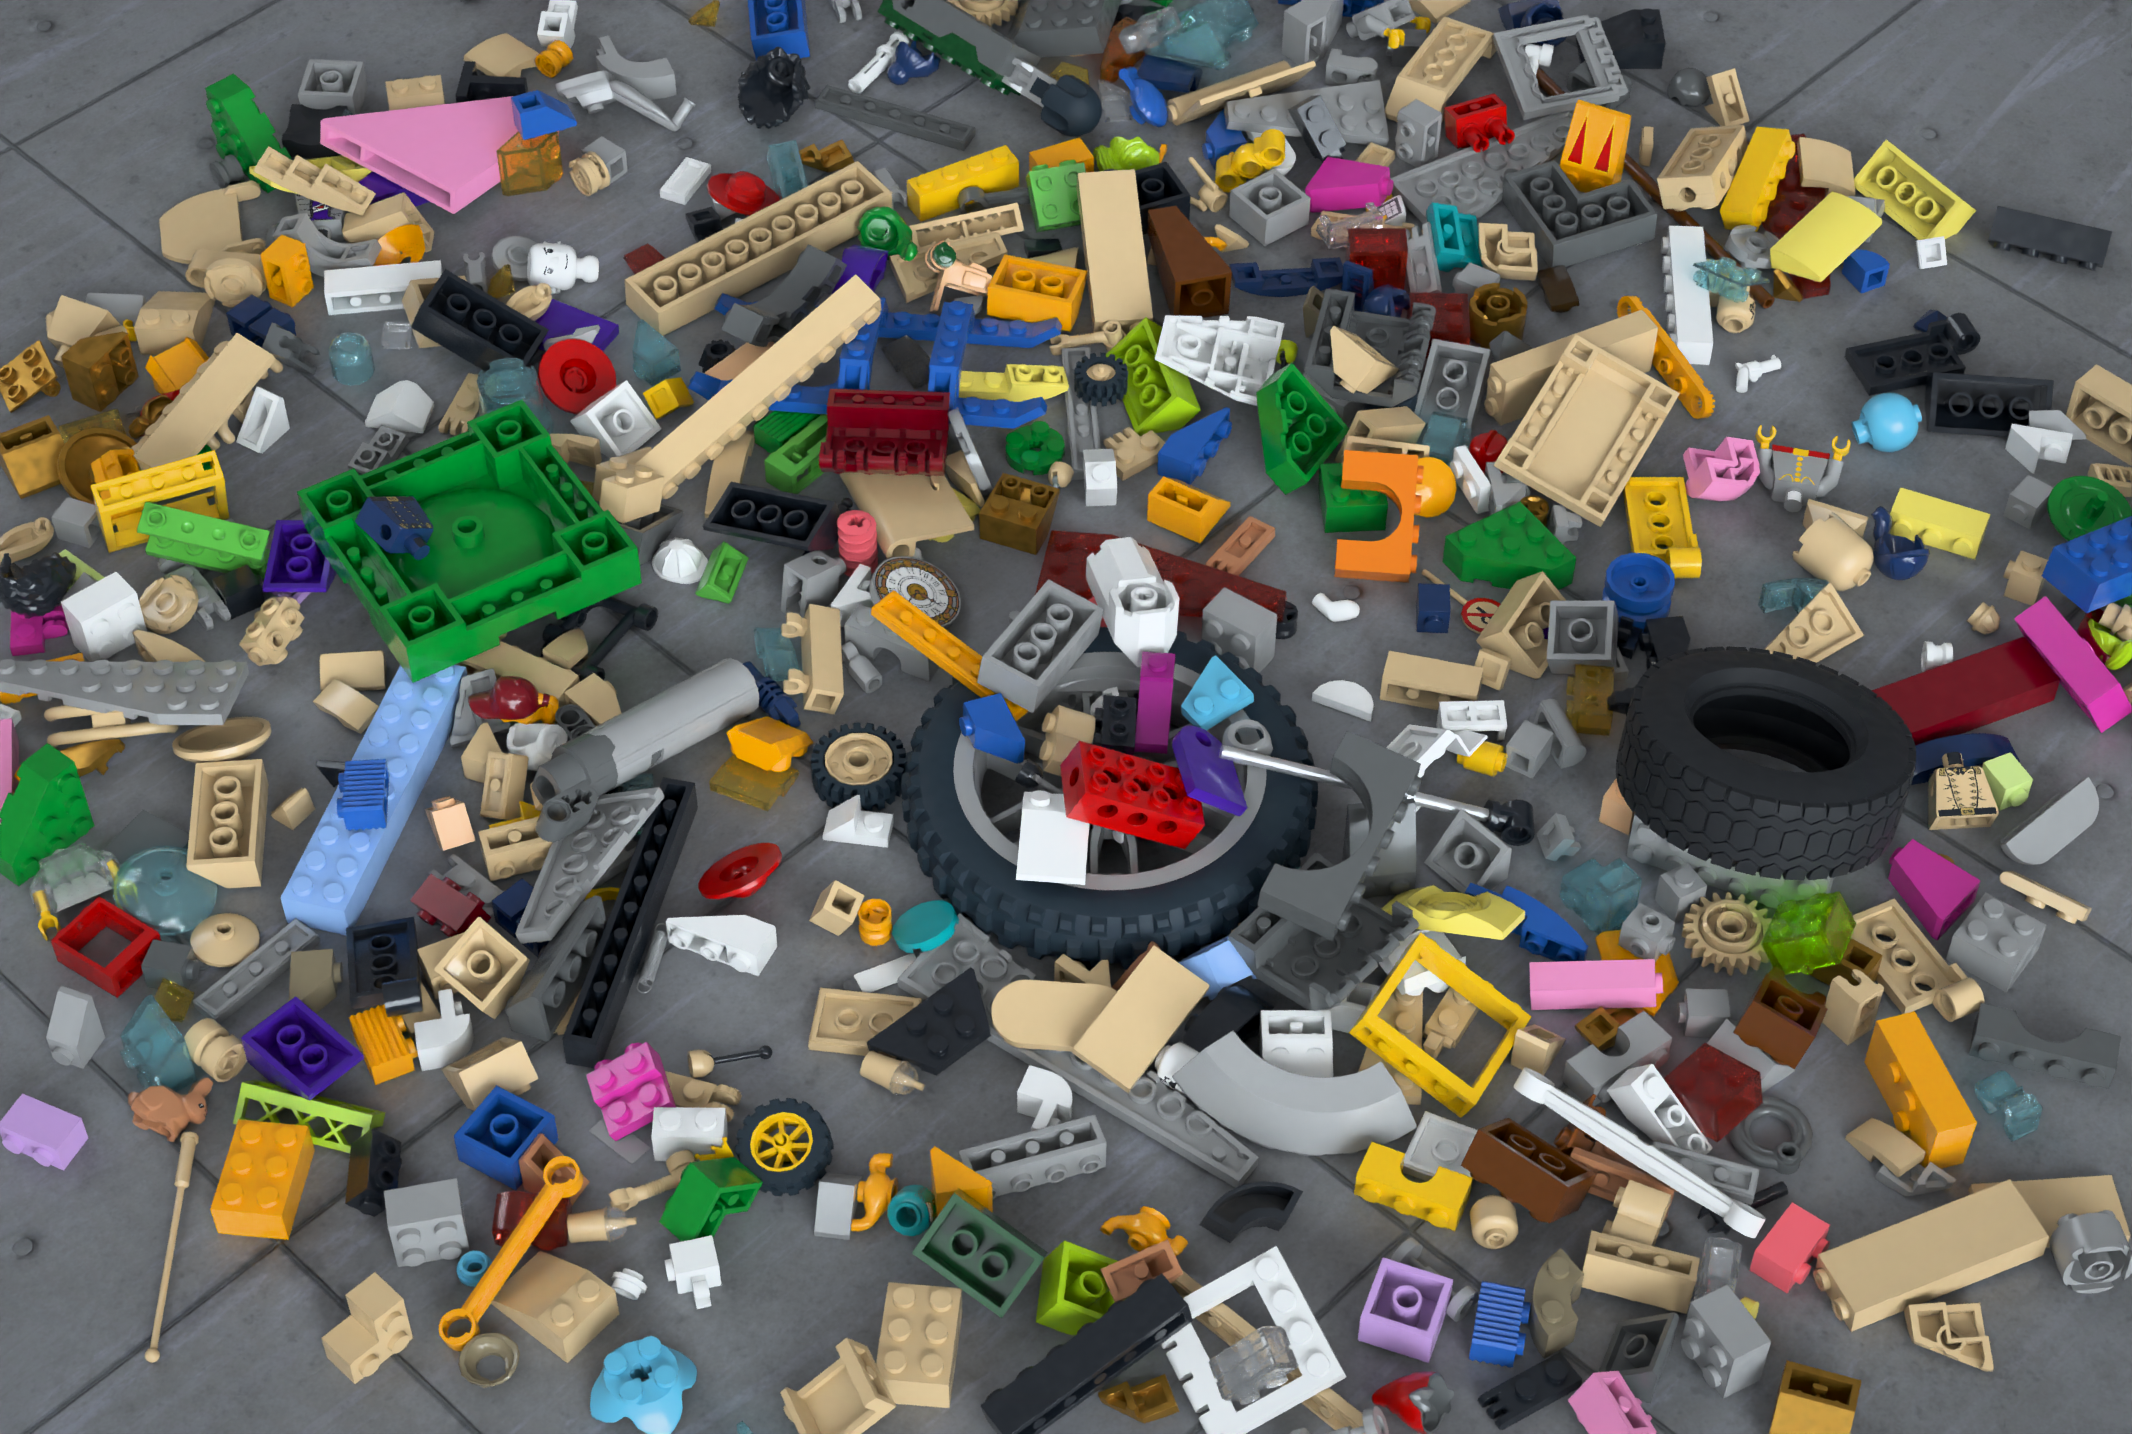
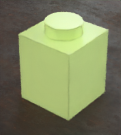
[1982,752,2033,811]

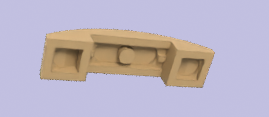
[705,430,755,518]

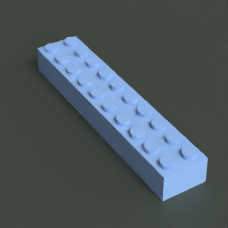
[281,665,467,935]

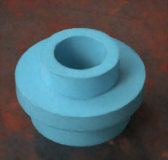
[456,1251,492,1287]

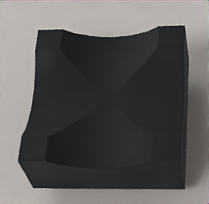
[281,104,348,158]

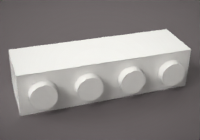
[324,260,443,315]

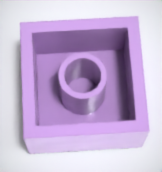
[1358,1258,1453,1363]

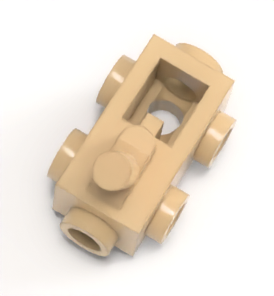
[239,596,305,666]

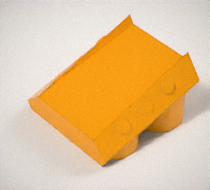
[145,337,209,394]
[726,716,814,772]

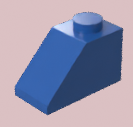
[1202,109,1247,170]
[959,693,1025,764]

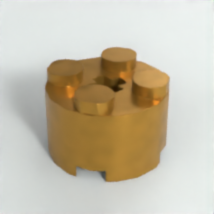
[1466,283,1528,349]

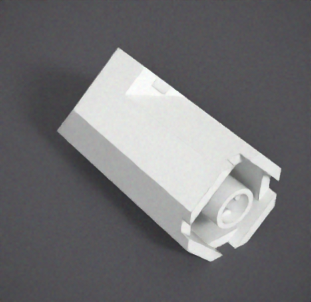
[1086,537,1179,667]

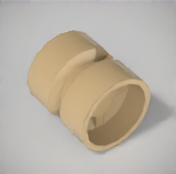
[181,1018,247,1082]

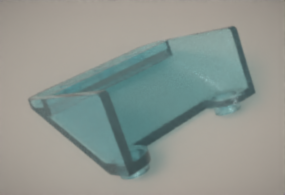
[1143,0,1259,70]

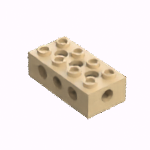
[1657,125,1748,211]

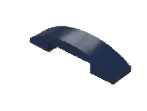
[1229,257,1343,297]
[1911,733,2020,785]

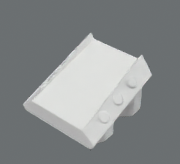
[1379,929,1466,996]

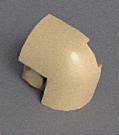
[1478,223,1538,281]

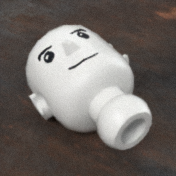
[527,241,599,294]

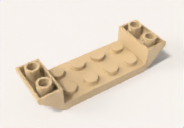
[1385,16,1497,123]

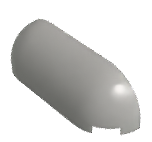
[2000,777,2099,865]

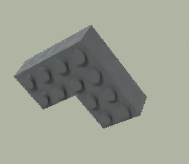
[1502,160,1657,268]

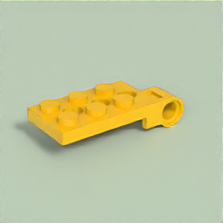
[1623,477,1702,578]

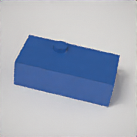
[748,0,810,60]

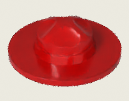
[707,171,780,216]
[538,339,616,415]
[698,843,782,899]

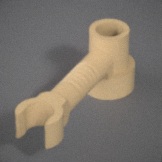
[1050,321,1126,355]
[609,1150,696,1214]

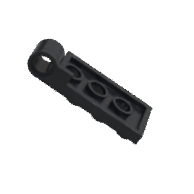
[1845,313,1981,396]
[346,917,423,1017]

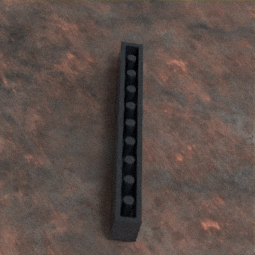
[562,777,698,1069]

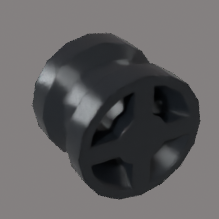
[1267,601,1298,639]

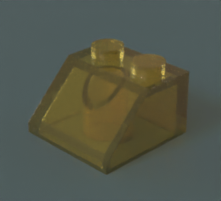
[496,131,563,196]

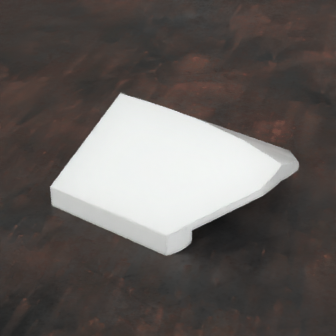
[365,380,434,434]

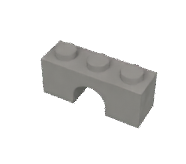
[844,604,940,682]
[1562,1011,1672,1106]

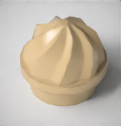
[1967,602,2000,634]

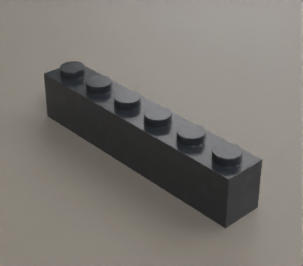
[980,1273,1193,1434]

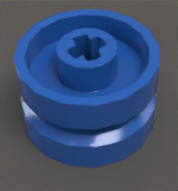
[1601,553,1675,632]

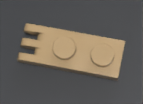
[439,373,497,436]
[2000,871,2092,924]

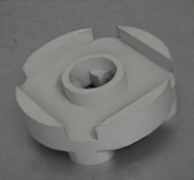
[1725,225,1779,271]

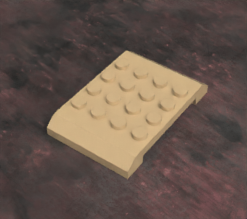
[1494,334,1680,527]

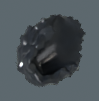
[738,47,810,129]
[0,552,76,619]

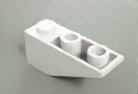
[666,915,777,976]
[1607,1064,1713,1155]

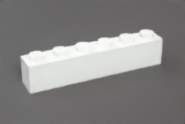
[1661,225,1713,365]

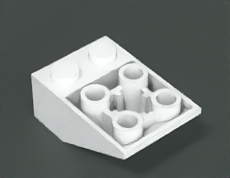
[1259,1010,1333,1078]

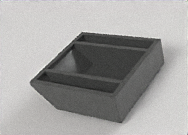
[1007,0,1121,58]

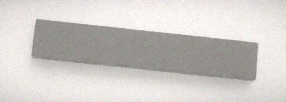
[1061,347,1100,480]

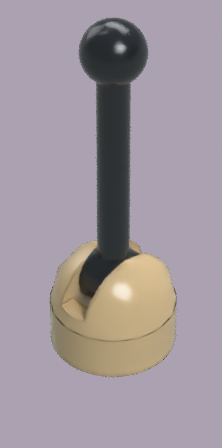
[687,1045,772,1078]

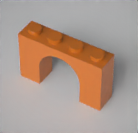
[1334,450,1424,583]

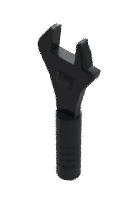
[1697,1181,1788,1235]

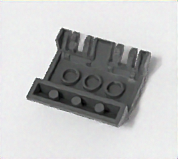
[1304,289,1436,408]

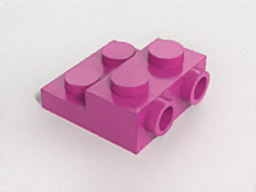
[586,1042,676,1141]

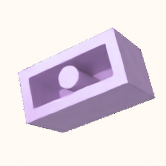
[0,1094,88,1170]

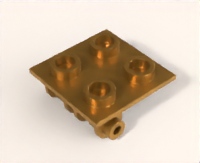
[0,340,61,413]

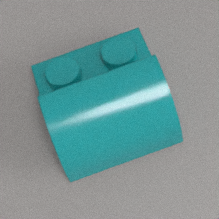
[1426,202,1483,273]

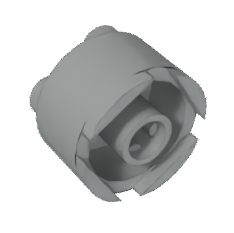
[2049,1210,2132,1294]

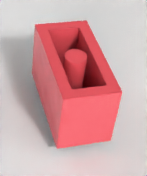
[1749,1202,1830,1293]

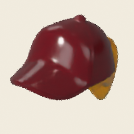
[468,676,559,725]

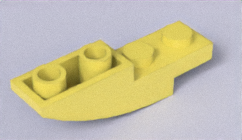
[959,364,1069,402]

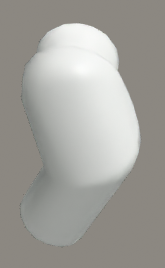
[1312,593,1360,622]

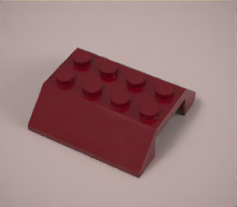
[819,389,950,477]

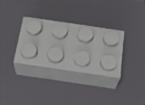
[977,579,1104,713]

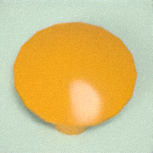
[1414,457,1457,518]

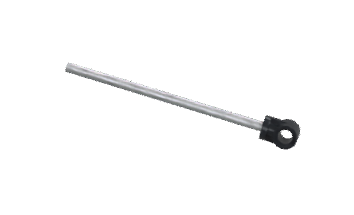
[1219,745,1535,846]

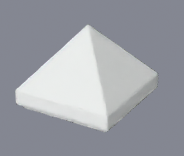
[1916,236,1947,269]

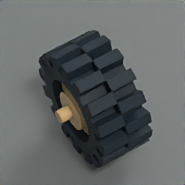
[1074,352,1128,406]

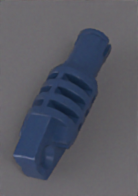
[743,661,801,728]

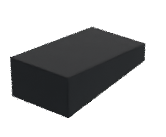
[1024,239,1062,258]

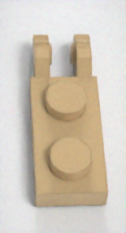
[665,1071,742,1122]

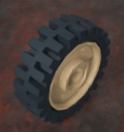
[811,722,906,812]

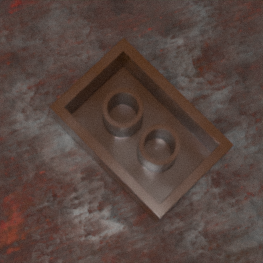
[1461,1118,1597,1224]

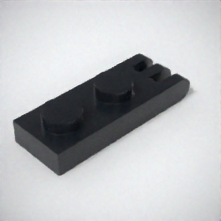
[1477,1352,1582,1430]

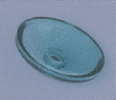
[113,845,218,935]

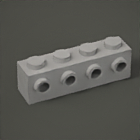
[959,1114,1107,1200]

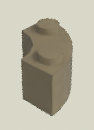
[1528,1248,1584,1359]

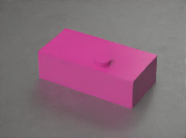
[2014,596,2132,733]

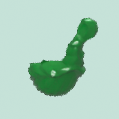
[857,207,918,261]

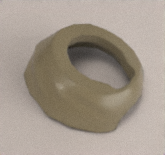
[458,1333,520,1388]

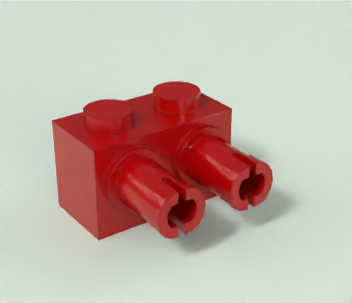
[1444,93,1515,153]

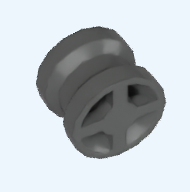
[210,154,244,189]

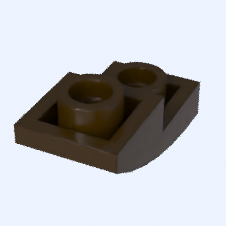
[1536,265,1580,313]

